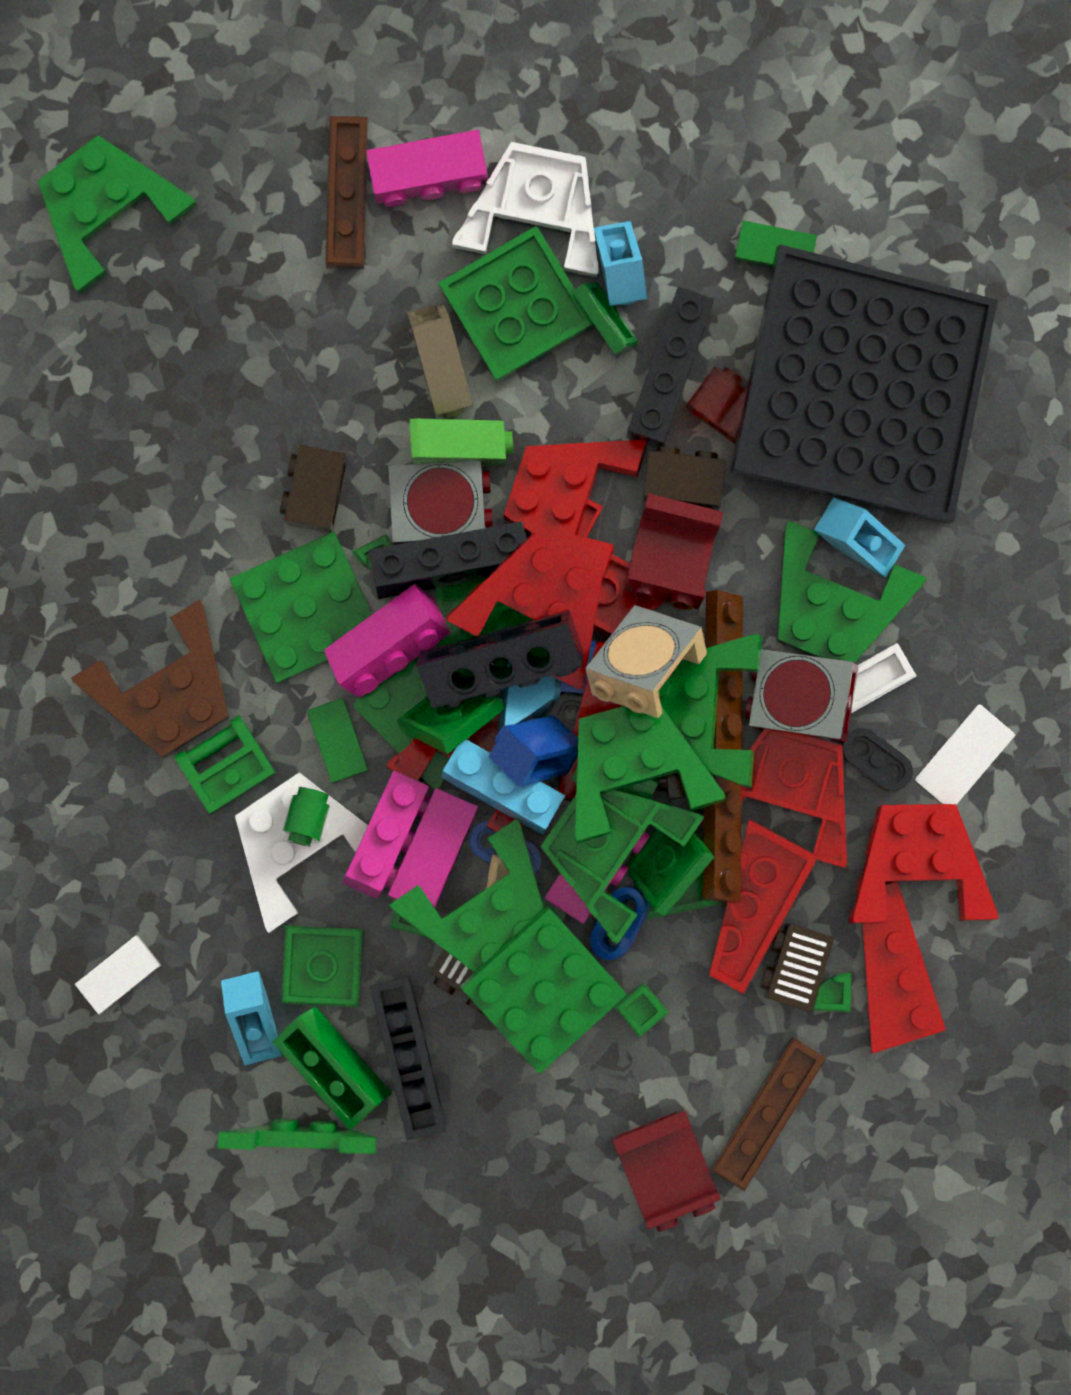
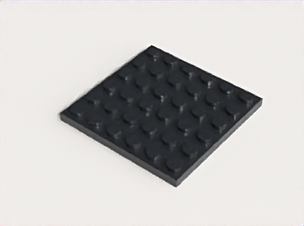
[730,244,998,524]

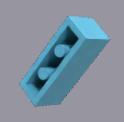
[442,740,565,835]

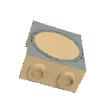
[585,605,707,718]

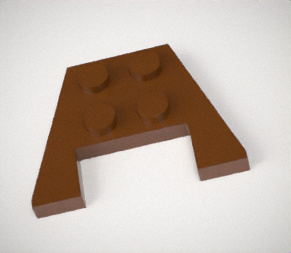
[71,599,230,758]

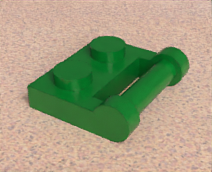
[174,715,276,814]

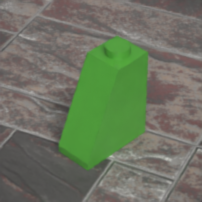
[410,419,513,467]

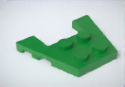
[38,135,197,294]
[777,520,927,663]
[658,634,762,788]
[353,649,507,790]
[575,706,726,844]
[541,790,704,944]
[389,819,544,972]
[217,1118,377,1154]

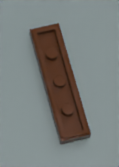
[325,116,368,269]
[711,1037,826,1191]

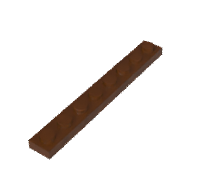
[703,590,744,903]

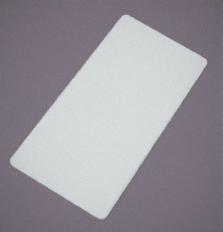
[915,705,1015,805]

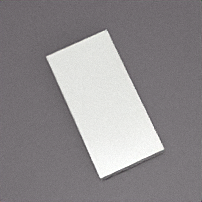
[851,643,916,713]
[75,935,162,1015]

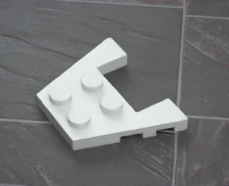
[452,142,599,278]
[235,773,368,933]

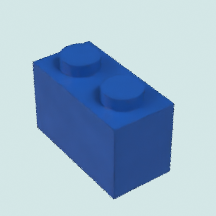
[489,715,578,787]

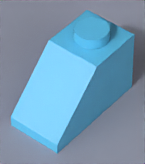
[594,221,647,306]
[814,497,905,578]
[498,661,562,732]
[221,971,282,1066]

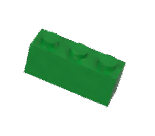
[272,1006,393,1130]

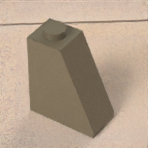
[407,303,473,417]

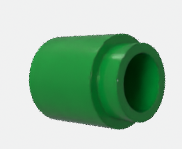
[282,787,330,847]

